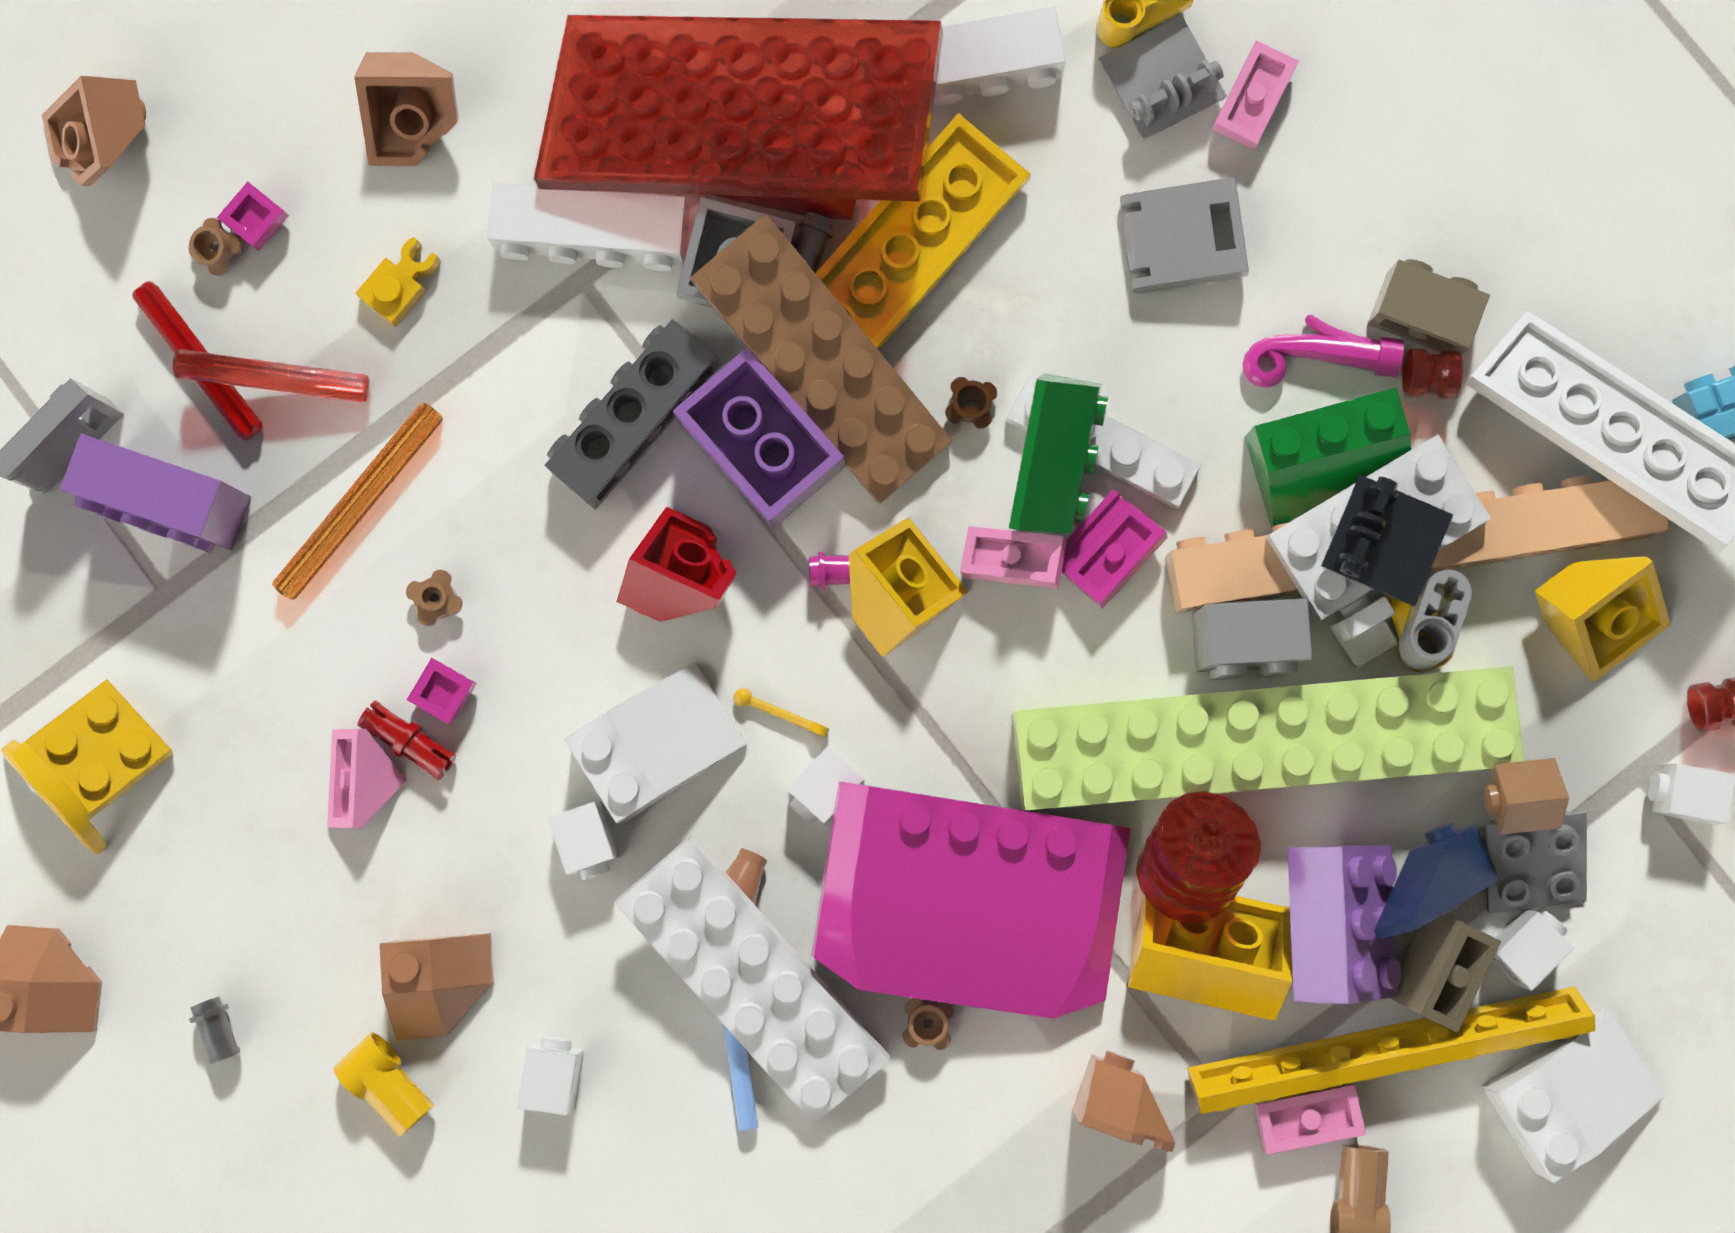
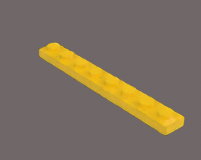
[1187,986,1596,1114]

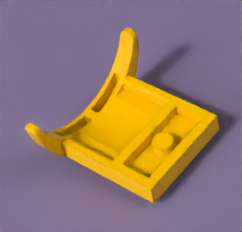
[1,679,173,854]

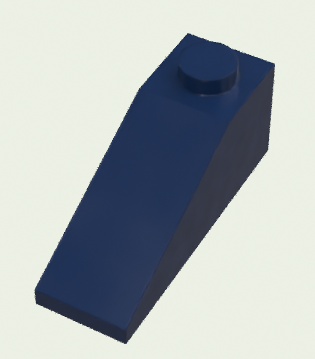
[1374,823,1500,940]

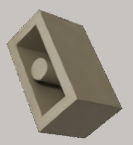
[1367,259,1490,359]
[1390,913,1502,1032]

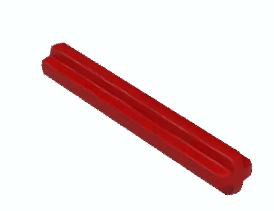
[132,281,263,441]

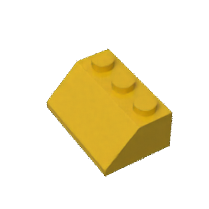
[1128,875,1292,1021]

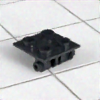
[1321,474,1454,607]

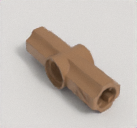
[1330,1144,1391,1233]

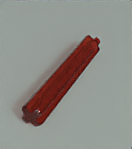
[172,349,370,402]

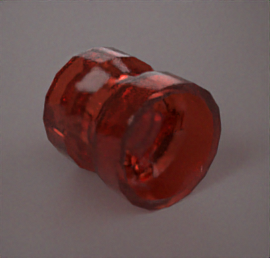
[1402,348,1463,399]
[1687,677,1735,732]

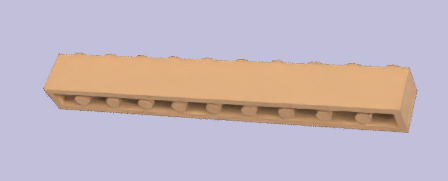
[1165,475,1669,613]

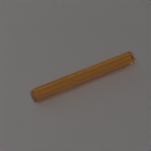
[272,402,443,600]

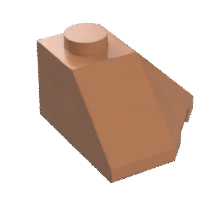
[354,52,459,166]
[42,75,146,186]
[0,925,102,1033]
[379,933,494,1040]
[1072,1050,1176,1152]

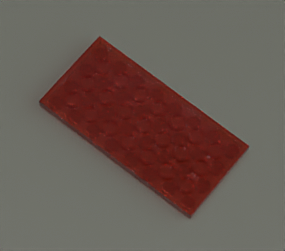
[533,15,943,202]

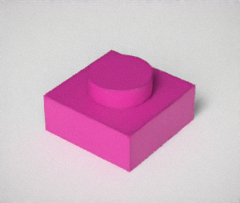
[217,181,289,252]
[406,657,477,725]

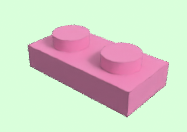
[1212,40,1299,150]
[960,526,1067,589]
[1254,1083,1366,1155]

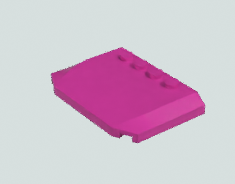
[811,781,1131,1019]

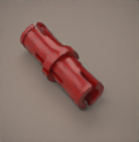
[357,700,456,781]

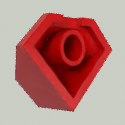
[616,506,736,622]

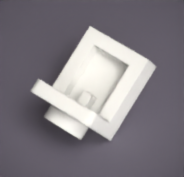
[1330,596,1397,667]

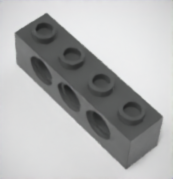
[544,319,720,510]

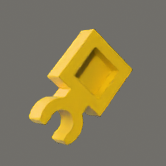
[355,237,441,327]

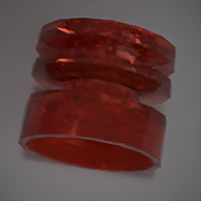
[1136,791,1261,923]

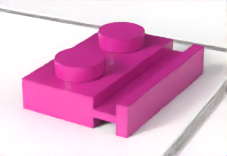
[1061,489,1168,609]

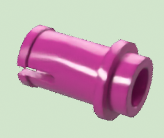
[809,551,850,590]

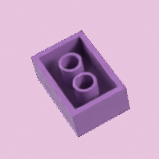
[673,347,845,530]
[59,434,251,554]
[1288,845,1401,1004]

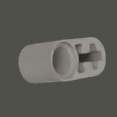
[1399,569,1472,670]

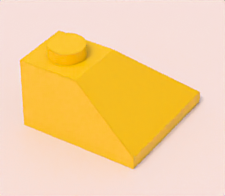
[849,517,969,657]
[1535,556,1671,682]

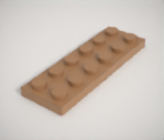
[689,214,953,504]

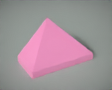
[327,729,407,828]

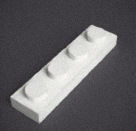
[1006,375,1201,510]

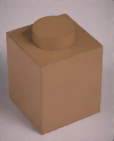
[1483,758,1569,834]

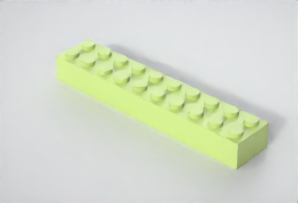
[1012,666,1525,811]

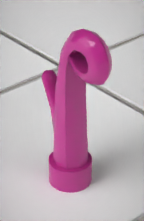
[1242,314,1404,388]

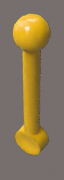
[733,688,829,738]

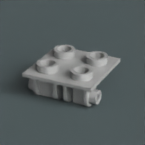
[1098,15,1227,141]
[1478,811,1587,913]

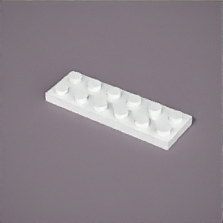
[1467,310,1735,553]
[614,834,889,1125]

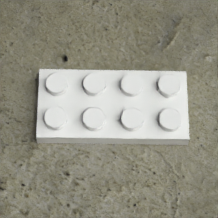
[1265,434,1491,622]

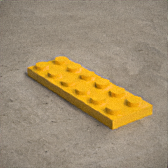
[816,113,1031,350]

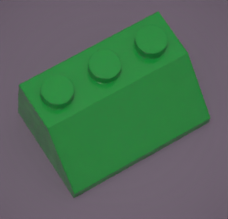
[1009,373,1108,533]
[1245,387,1411,528]

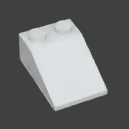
[564,662,747,823]
[1481,1009,1664,1183]

